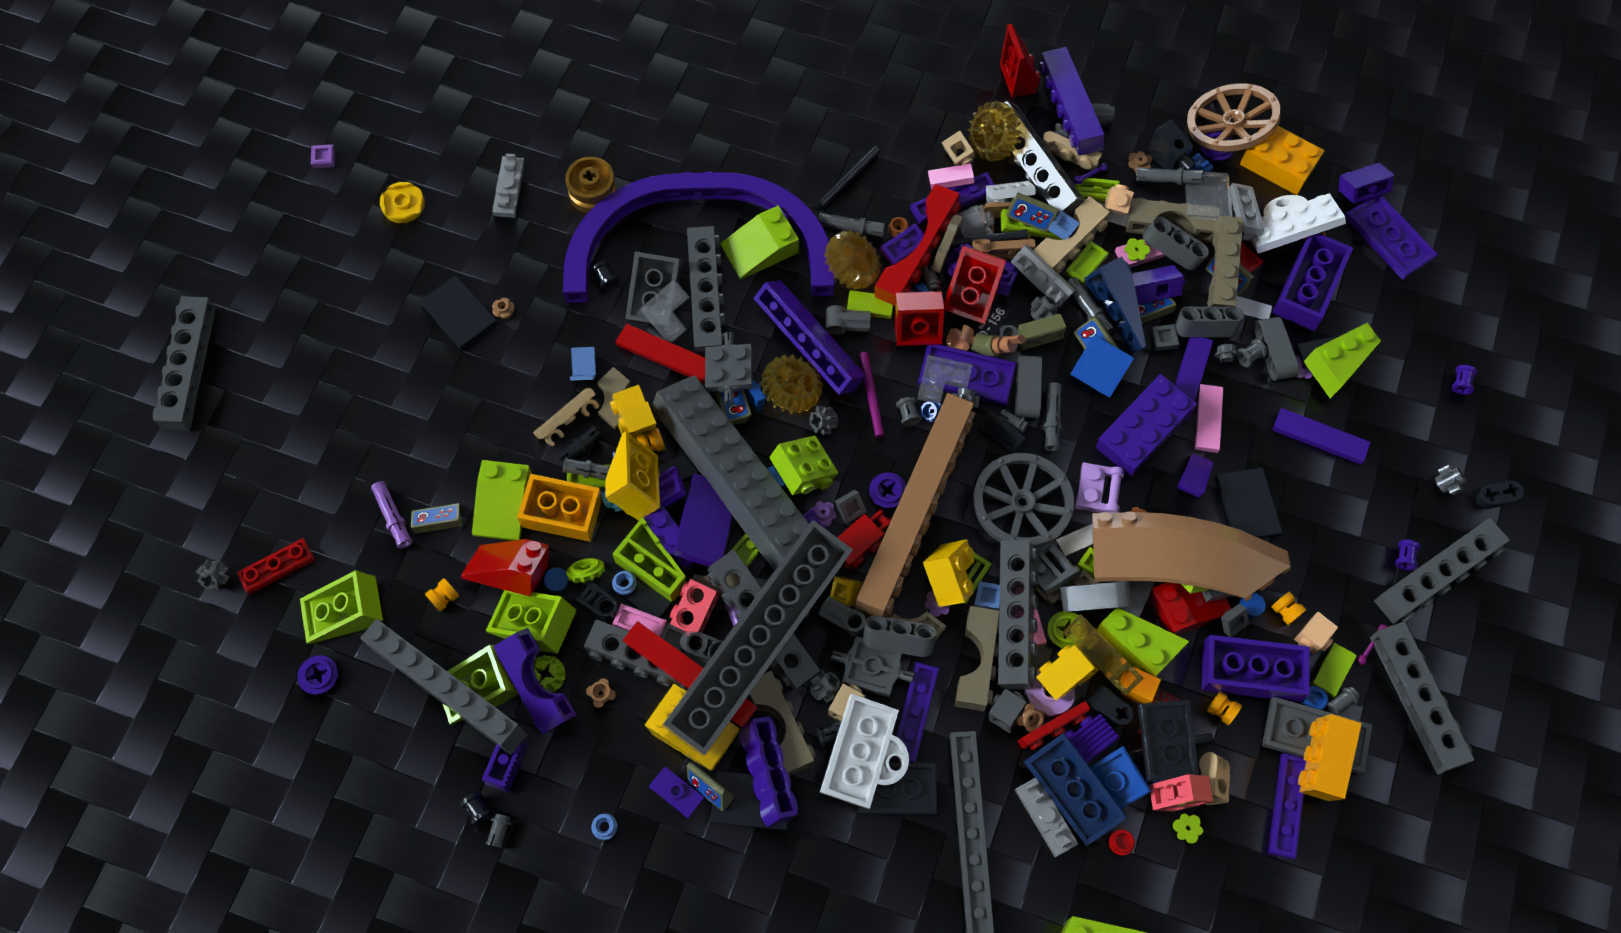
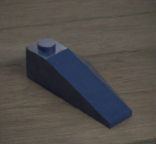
[1084,257,1146,353]

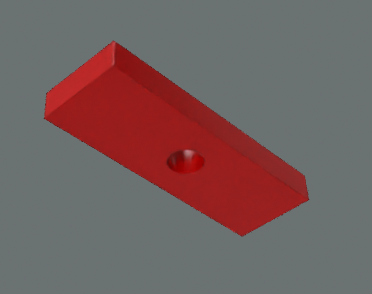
[237,538,315,594]
[1018,701,1090,750]

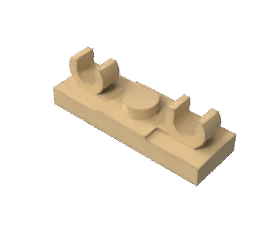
[533,388,599,446]

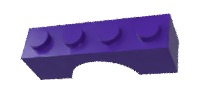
[493,628,576,734]

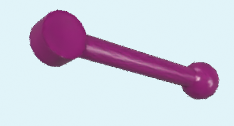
[1357,625,1387,665]

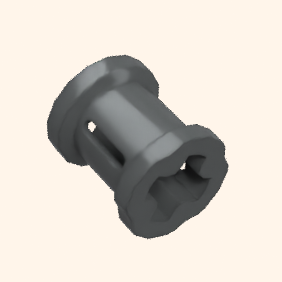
[1236,339,1267,367]
[896,397,922,427]

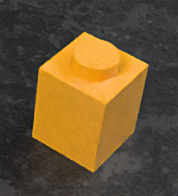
[1119,667,1161,704]

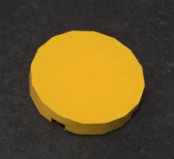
[380,182,425,223]

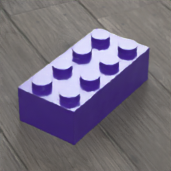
[1272,233,1353,331]
[1096,374,1197,477]
[1201,635,1310,702]

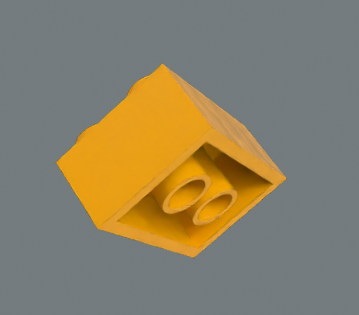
[1240,126,1324,195]
[517,474,603,542]
[1298,714,1362,801]

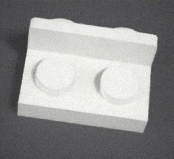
[986,181,1035,203]

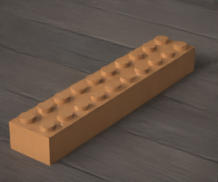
[855,393,975,619]

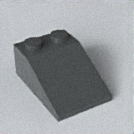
[625,252,683,326]

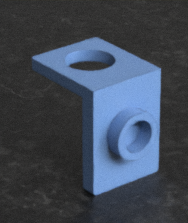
[570,347,596,380]

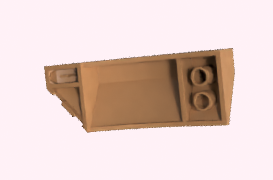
[1092,512,1291,602]

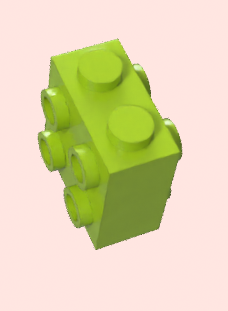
[769,436,838,495]

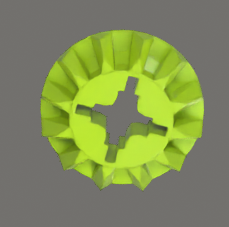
[566,558,605,583]
[1047,611,1087,649]
[534,655,565,693]

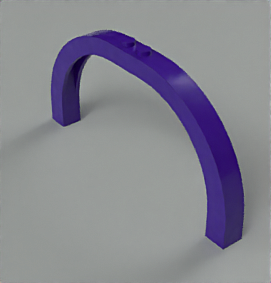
[563,171,834,303]

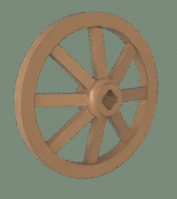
[1187,84,1281,152]

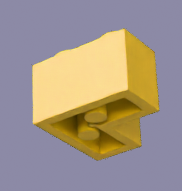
[610,385,656,439]
[923,539,974,607]
[1037,645,1099,701]

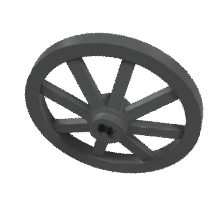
[973,453,1074,548]

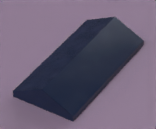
[1024,733,1127,846]

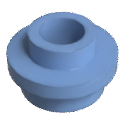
[612,571,637,595]
[591,814,617,840]

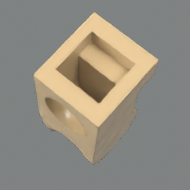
[1199,752,1230,805]

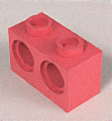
[670,579,721,633]
[1149,774,1213,812]

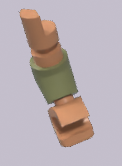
[946,324,1026,357]

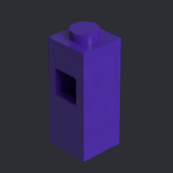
[1132,265,1185,304]

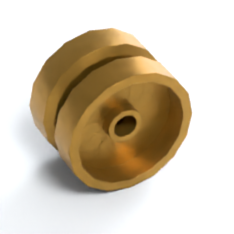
[565,157,617,214]

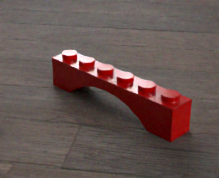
[875,184,961,306]

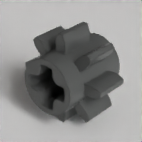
[1031,295,1058,320]
[952,388,980,412]
[809,406,838,435]
[1435,465,1467,495]
[196,559,230,590]
[809,670,840,703]

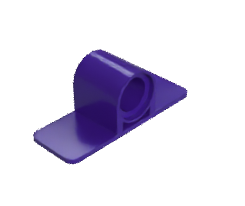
[1177,454,1213,498]

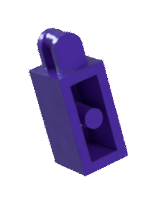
[644,506,693,571]

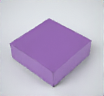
[311,145,335,168]

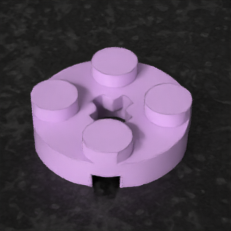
[1024,668,1075,718]

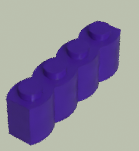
[740,716,798,827]

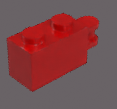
[837,509,892,572]

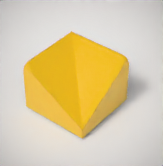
[830,576,863,606]

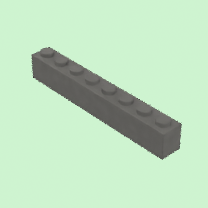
[360,619,527,755]

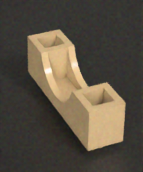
[1034,196,1110,274]

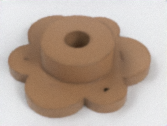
[1128,151,1152,172]

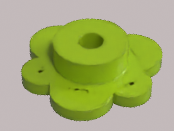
[1124,238,1150,261]
[1173,814,1203,844]

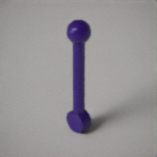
[1074,163,1108,184]

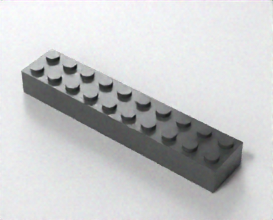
[651,375,809,571]
[661,520,853,756]

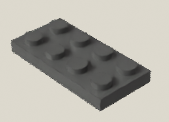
[1262,697,1372,775]

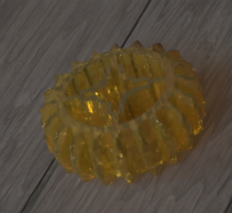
[967,101,1022,161]
[824,230,882,290]
[761,354,823,414]

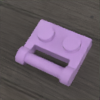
[1075,462,1124,513]

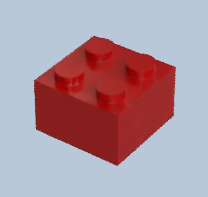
[895,291,944,346]

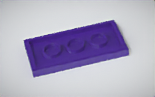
[1345,194,1438,280]
[918,344,1017,406]
[673,473,732,567]

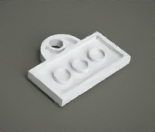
[1250,194,1346,254]
[820,694,909,809]

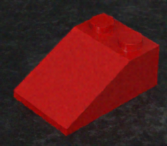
[1000,24,1041,98]
[944,245,1007,324]
[461,539,549,597]
[1147,582,1232,636]

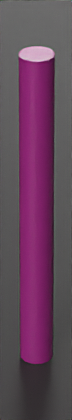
[859,352,885,438]

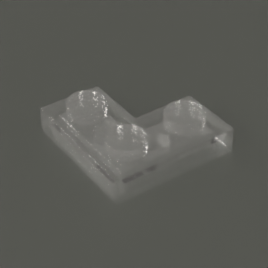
[640,280,690,343]
[917,355,972,403]

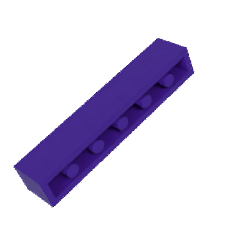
[1039,47,1104,156]
[753,281,866,395]

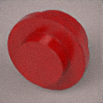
[1109,829,1135,856]

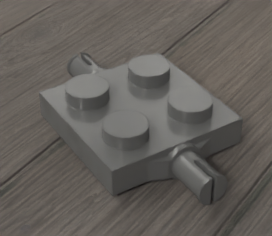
[705,332,753,405]
[831,636,915,698]

